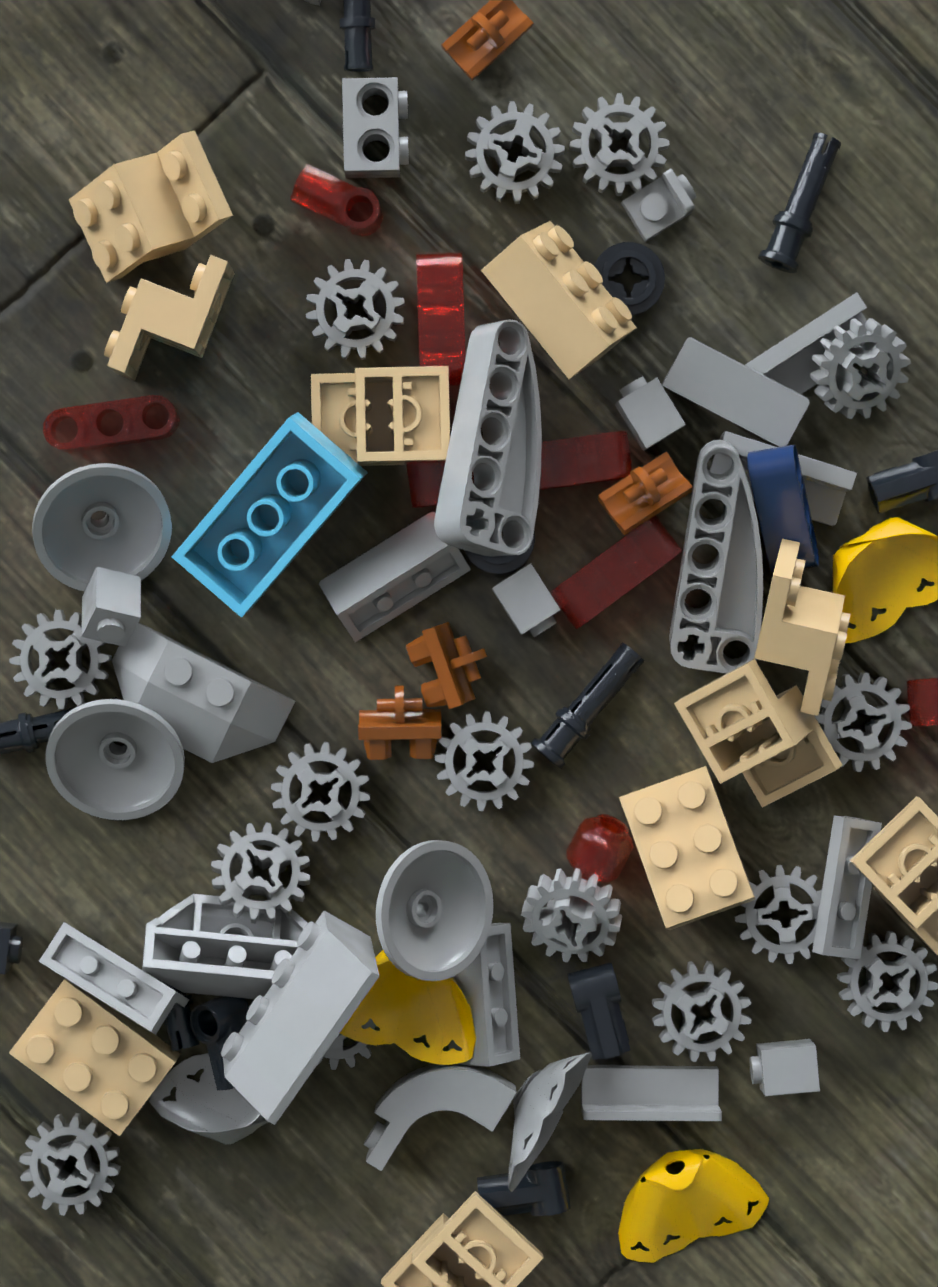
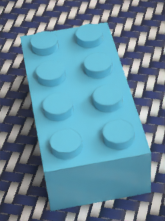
[171,412,368,618]

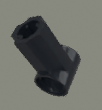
[866,450,938,514]
[567,963,630,1060]
[190,996,249,1091]
[477,1161,571,1216]

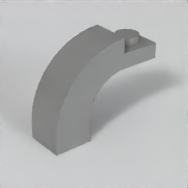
[363,1064,517,1171]

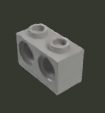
[342,77,409,178]

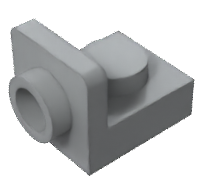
[621,168,696,242]

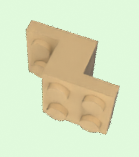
[69,130,233,283]
[104,255,235,381]
[311,366,450,466]
[754,538,851,716]
[674,659,842,807]
[850,796,938,955]
[381,1191,543,1287]

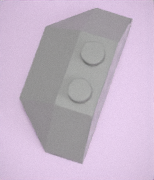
[112,622,296,763]
[142,894,308,999]

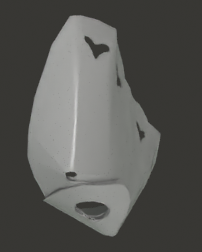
[508,1052,592,1192]
[149,1053,268,1145]

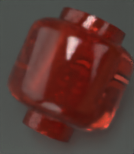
[566,814,633,883]

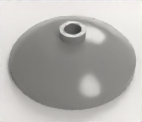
[32,463,172,591]
[46,699,185,820]
[376,840,493,981]

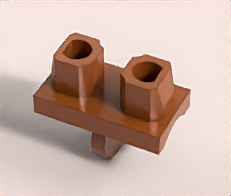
[441,0,534,81]
[598,452,693,535]
[406,622,488,709]
[358,685,442,760]

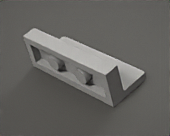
[745,293,867,394]
[662,337,809,447]
[709,431,857,526]
[319,512,471,642]
[812,815,882,959]
[39,922,189,1034]
[448,923,520,1067]
[581,1065,722,1121]

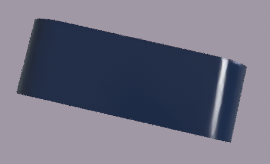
[747,445,819,573]

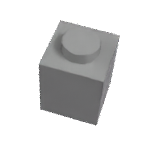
[615,376,686,451]
[491,563,560,637]
[81,567,141,647]
[749,1039,820,1096]

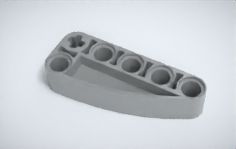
[434,319,542,557]
[669,440,763,674]

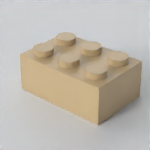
[481,221,637,379]
[619,766,756,930]
[9,978,180,1136]

